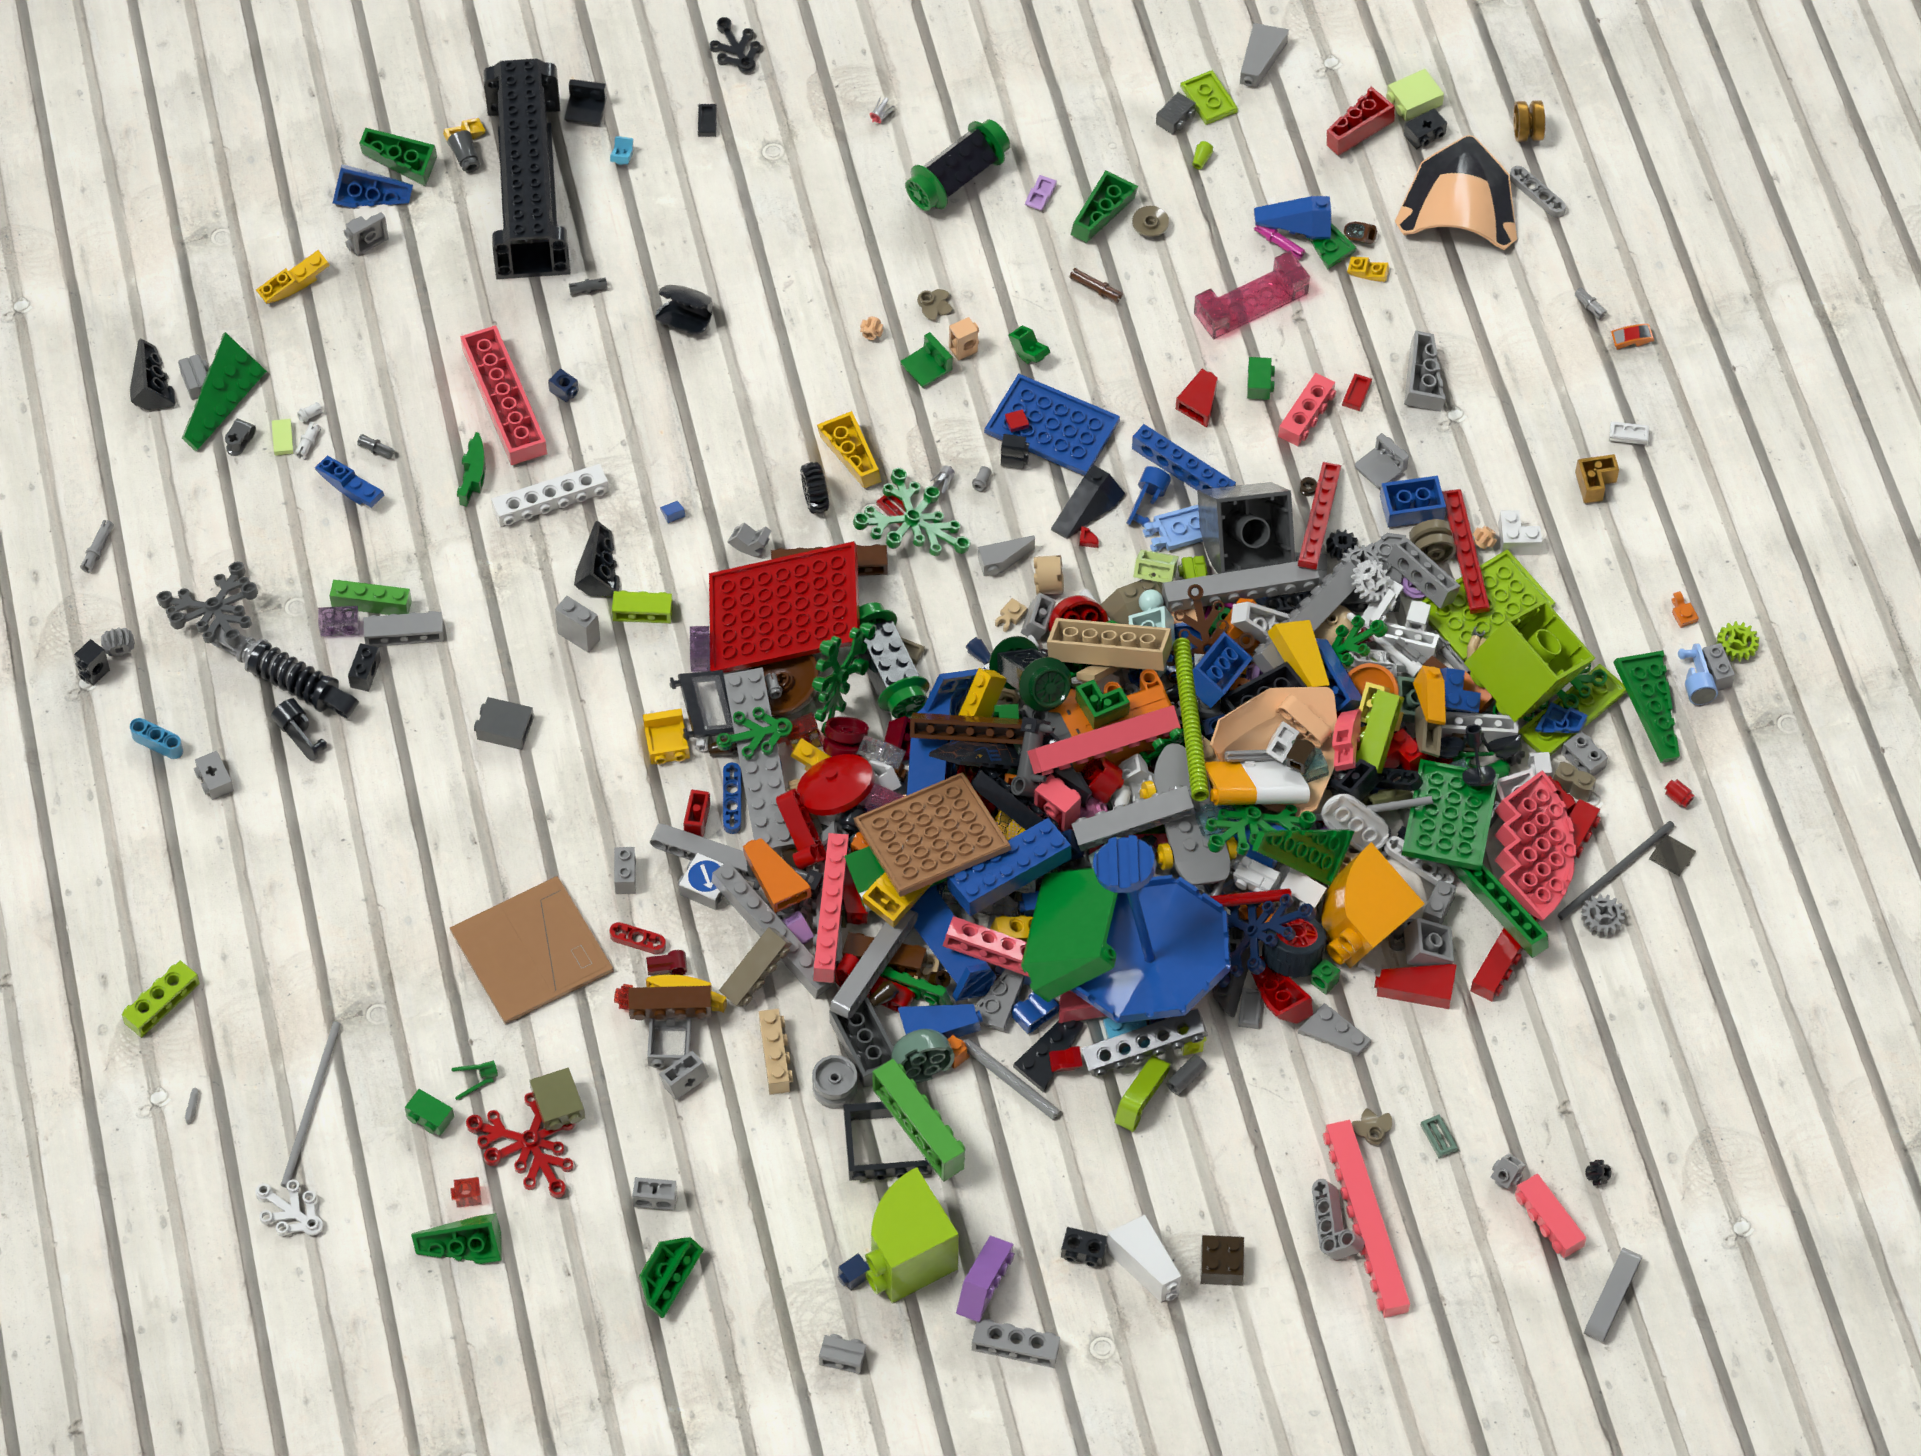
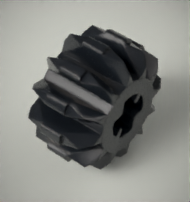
[1326,529,1359,562]

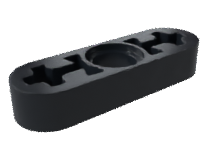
[1376,768,1423,791]

